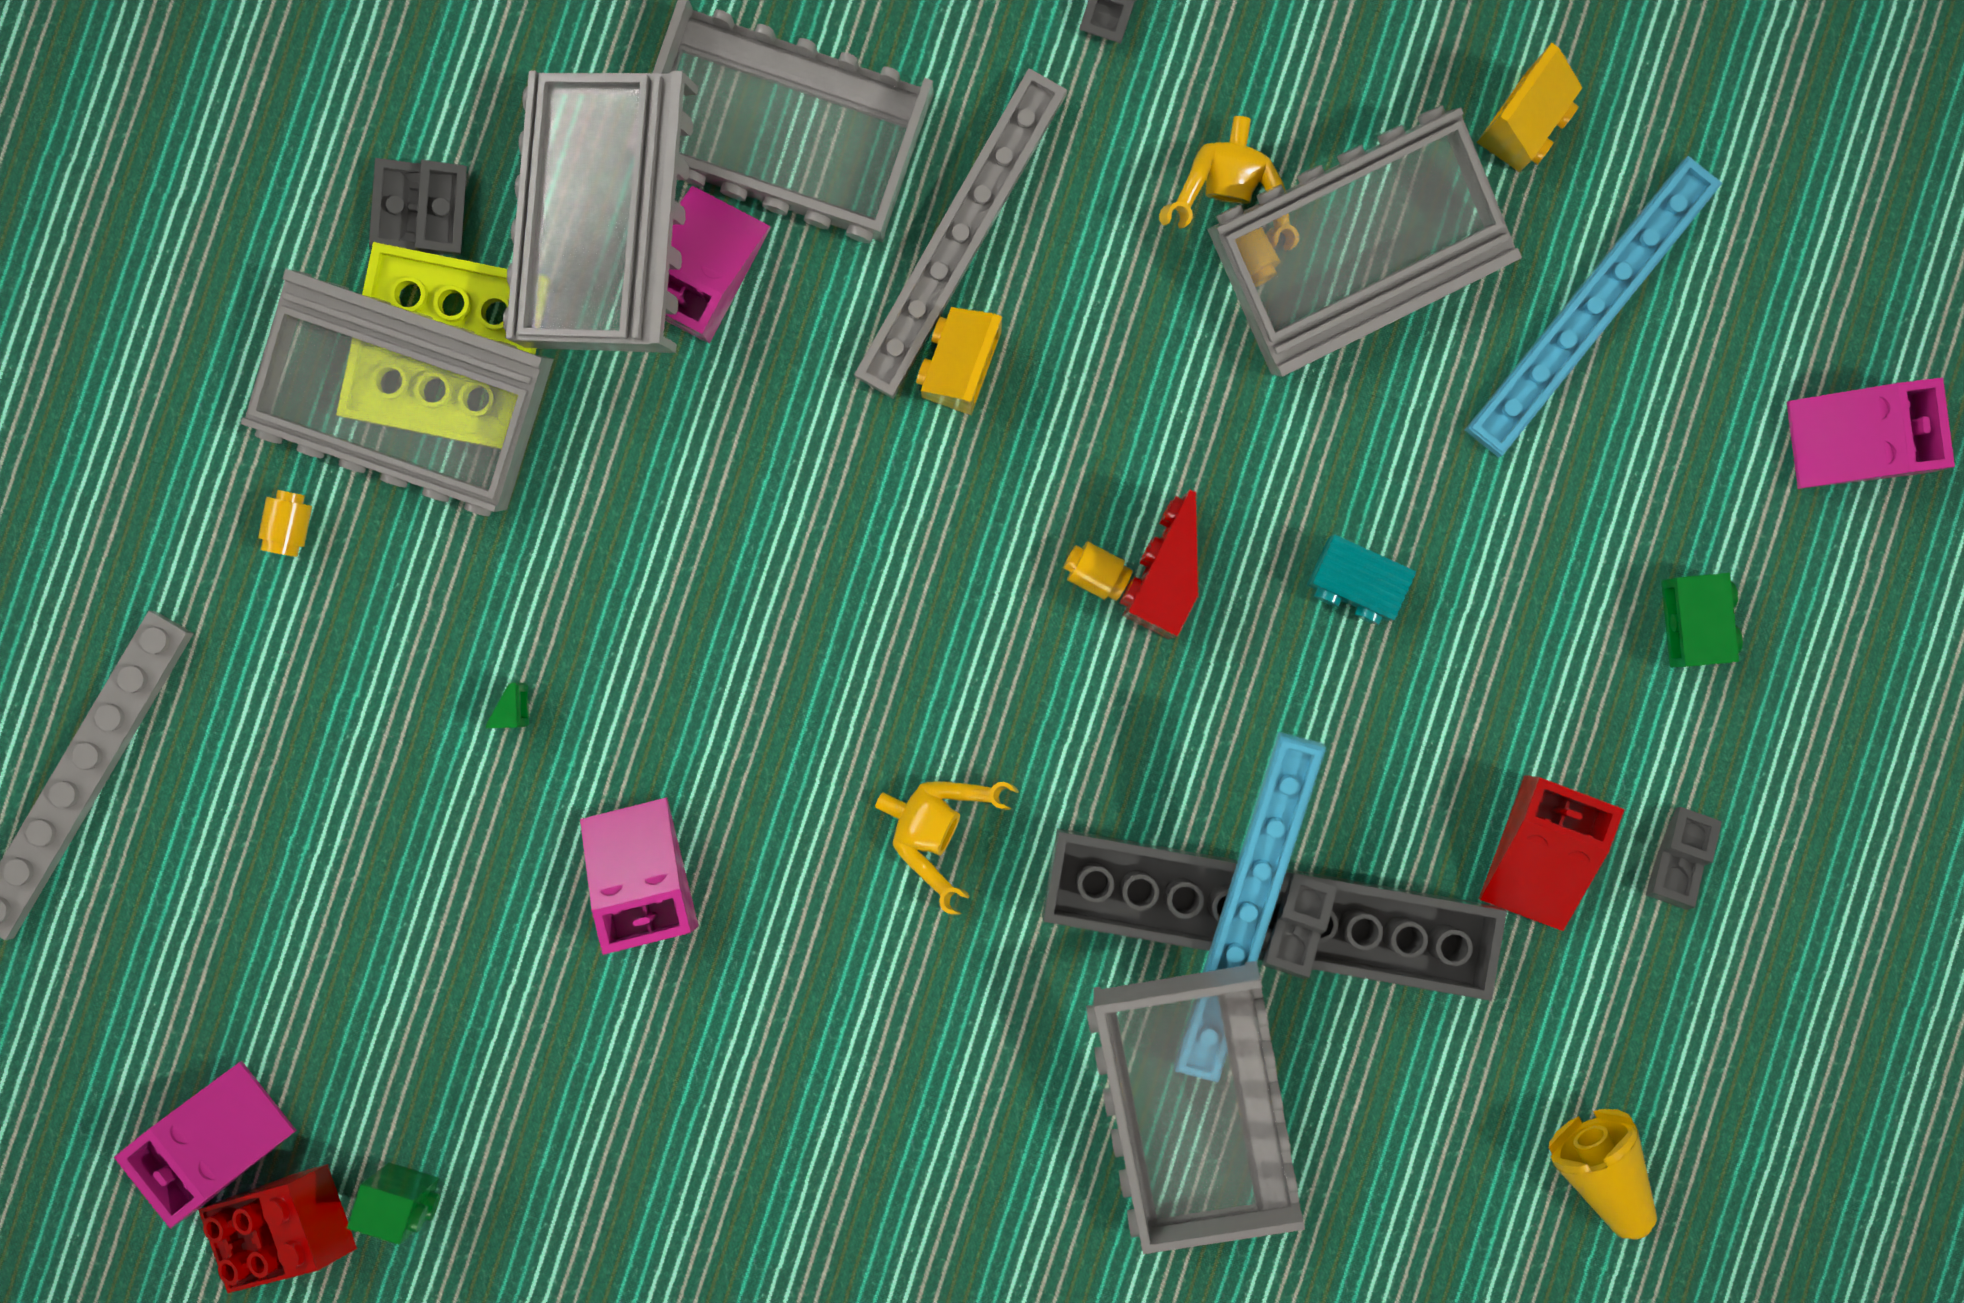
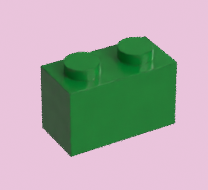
[1661,573,1743,668]
[347,1162,440,1245]

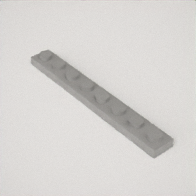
[854,68,1067,399]
[0,611,194,940]

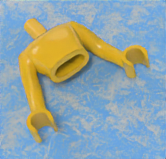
[1159,116,1299,251]
[875,781,1018,915]

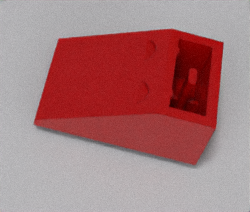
[1119,489,1198,639]
[1479,775,1625,931]
[198,1164,357,1293]

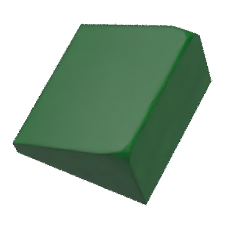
[486,683,529,729]

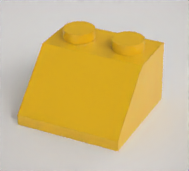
[1477,43,1583,172]
[916,307,1002,415]

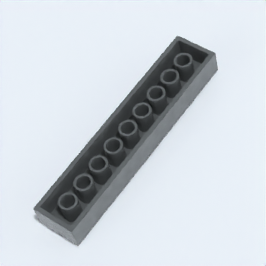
[1042,828,1507,1001]

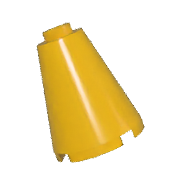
[1548,1109,1657,1240]

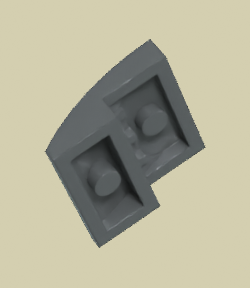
[369,158,467,255]

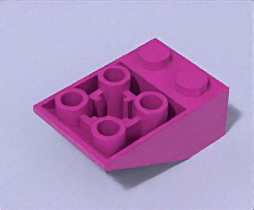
[665,186,771,344]
[1786,377,1955,489]
[580,797,699,955]
[114,1061,297,1229]

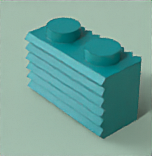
[1307,534,1416,625]

